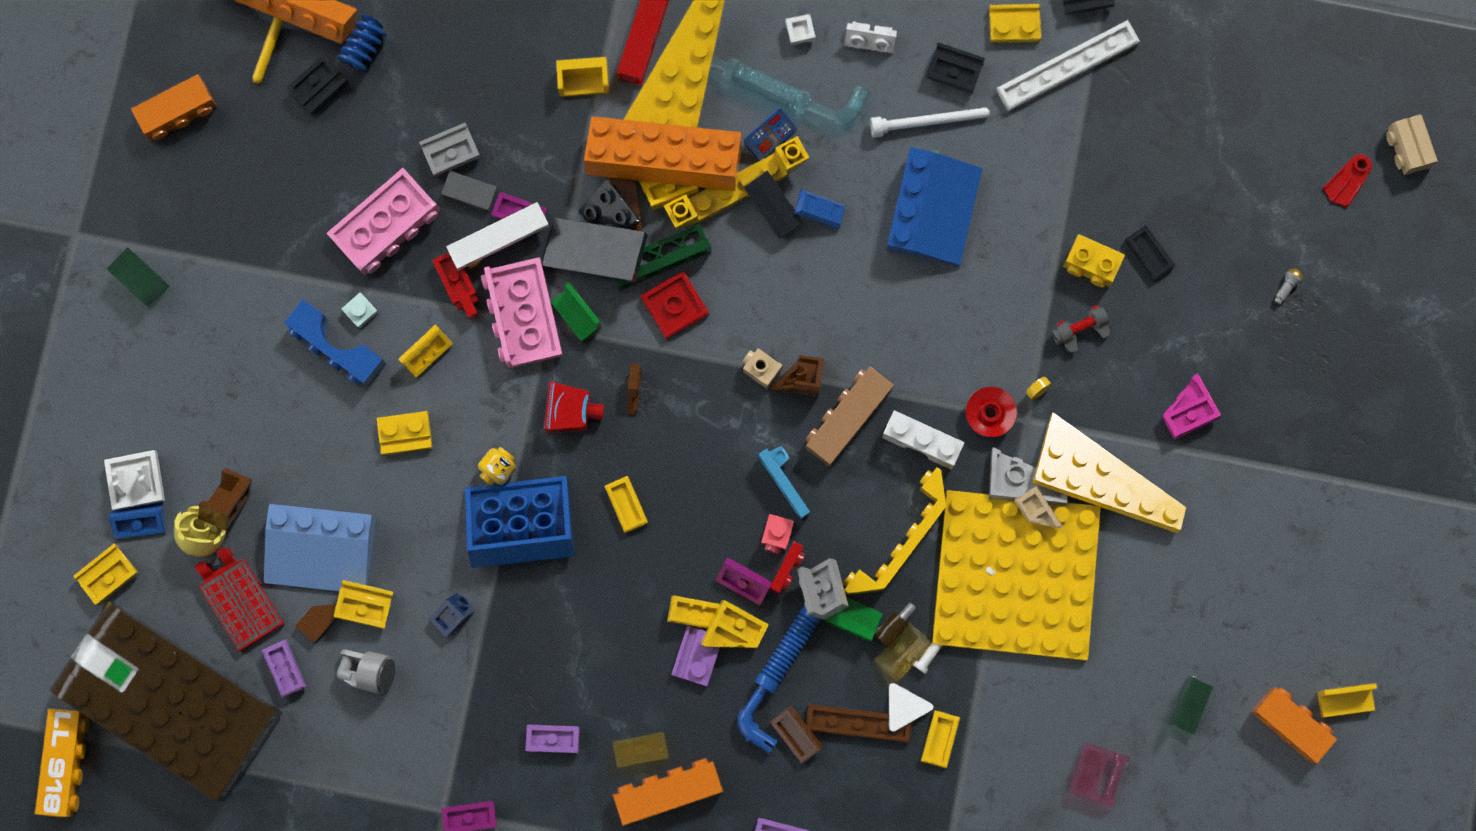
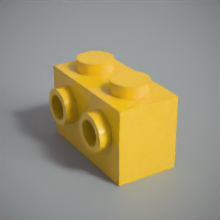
[1063,234,1125,287]

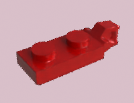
[432,252,479,320]

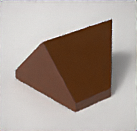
[769,355,824,397]

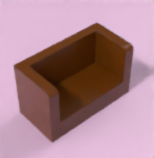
[198,468,252,531]

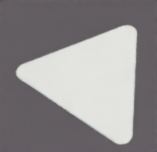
[889,683,933,731]

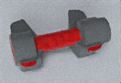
[1051,306,1110,353]

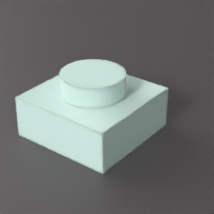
[342,292,378,329]

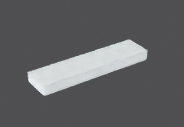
[446,202,549,271]

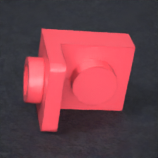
[761,514,794,554]

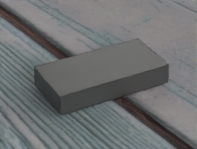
[441,171,498,212]

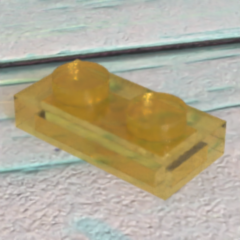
[612,732,669,768]

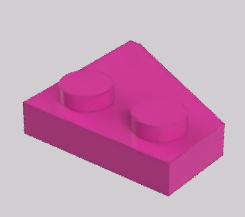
[1162,374,1221,440]

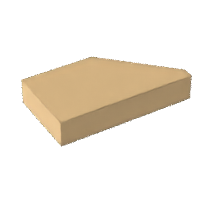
[1014,486,1062,528]

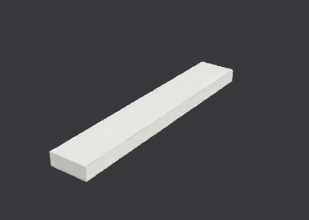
[996,20,1140,111]

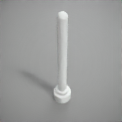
[870,108,990,138]

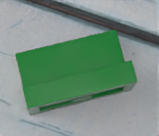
[551,283,602,343]
[823,597,883,642]

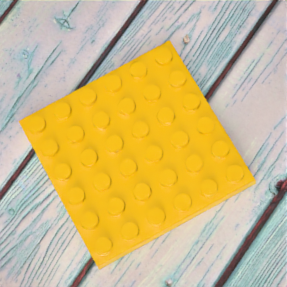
[932,490,1101,661]

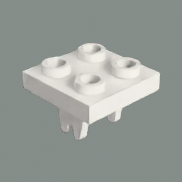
[104,450,165,511]

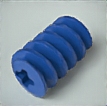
[337,14,387,70]

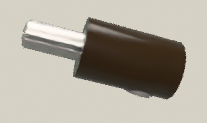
[874,603,916,648]

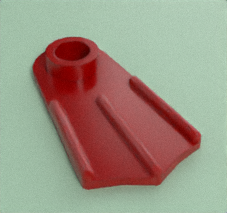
[1323,154,1372,207]

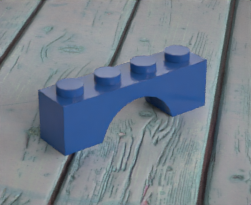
[284,299,386,387]

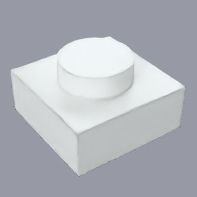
[786,14,815,46]

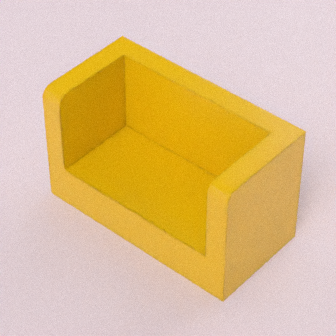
[556,57,610,97]

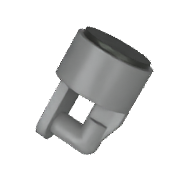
[336,649,395,694]

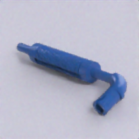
[738,604,822,755]

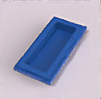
[794,190,846,229]

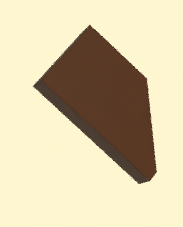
[627,364,642,415]
[295,604,337,643]

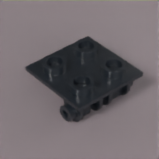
[578,179,641,229]

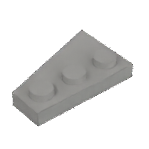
[989,448,1067,506]

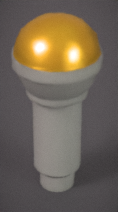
[1274,269,1303,305]

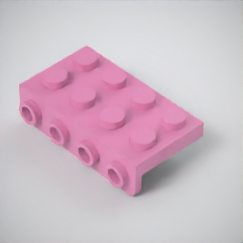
[327,168,440,275]
[481,257,563,369]

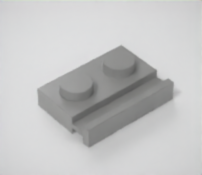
[419,123,480,177]

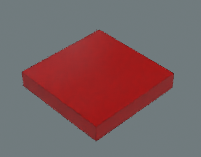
[640,271,709,340]

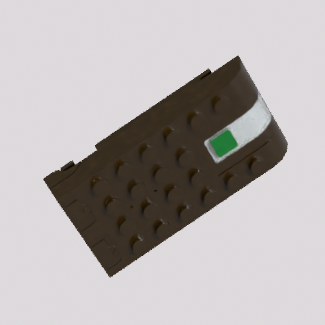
[50,601,283,801]

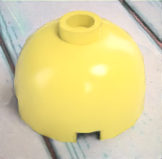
[174,506,227,557]

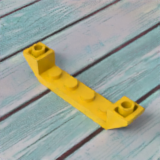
[664,136,809,229]
[843,468,946,595]

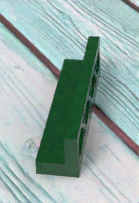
[614,224,712,291]

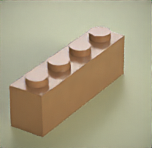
[805,367,894,468]

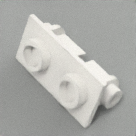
[844,21,897,53]

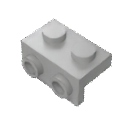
[797,558,848,620]

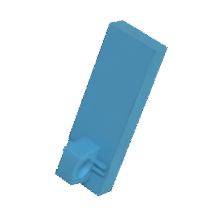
[758,446,810,520]

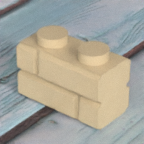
[1386,114,1438,175]

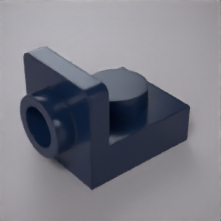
[428,593,475,637]

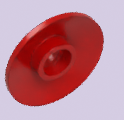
[966,387,1017,437]

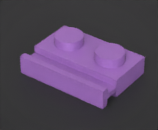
[671,625,720,686]

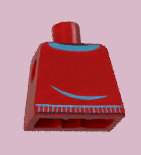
[544,381,604,433]

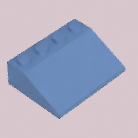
[264,504,377,591]

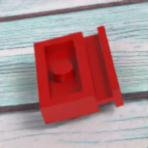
[770,541,805,595]

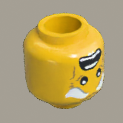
[478,447,516,486]

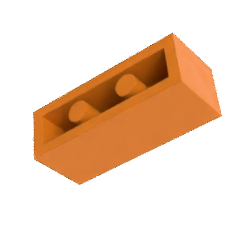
[131,74,217,141]
[1251,687,1337,764]

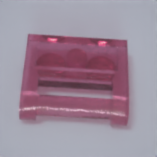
[1069,742,1129,808]

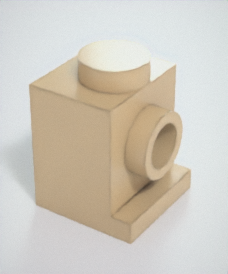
[742,348,783,390]

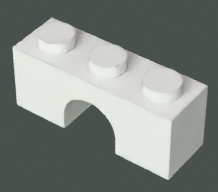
[882,410,965,470]

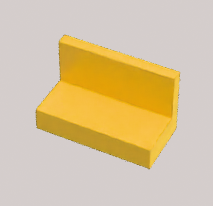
[1317,684,1377,717]

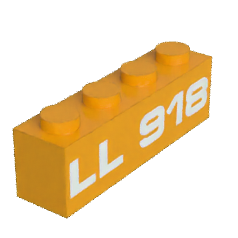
[35,709,89,817]

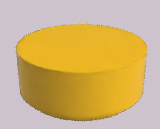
[1026,377,1052,400]

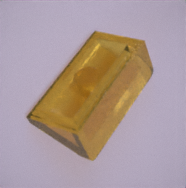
[874,623,931,681]

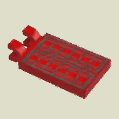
[194,547,285,652]

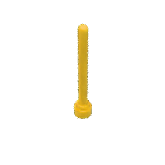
[252,17,284,84]

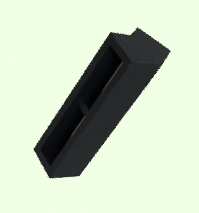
[743,170,803,239]

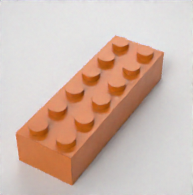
[584,116,742,191]

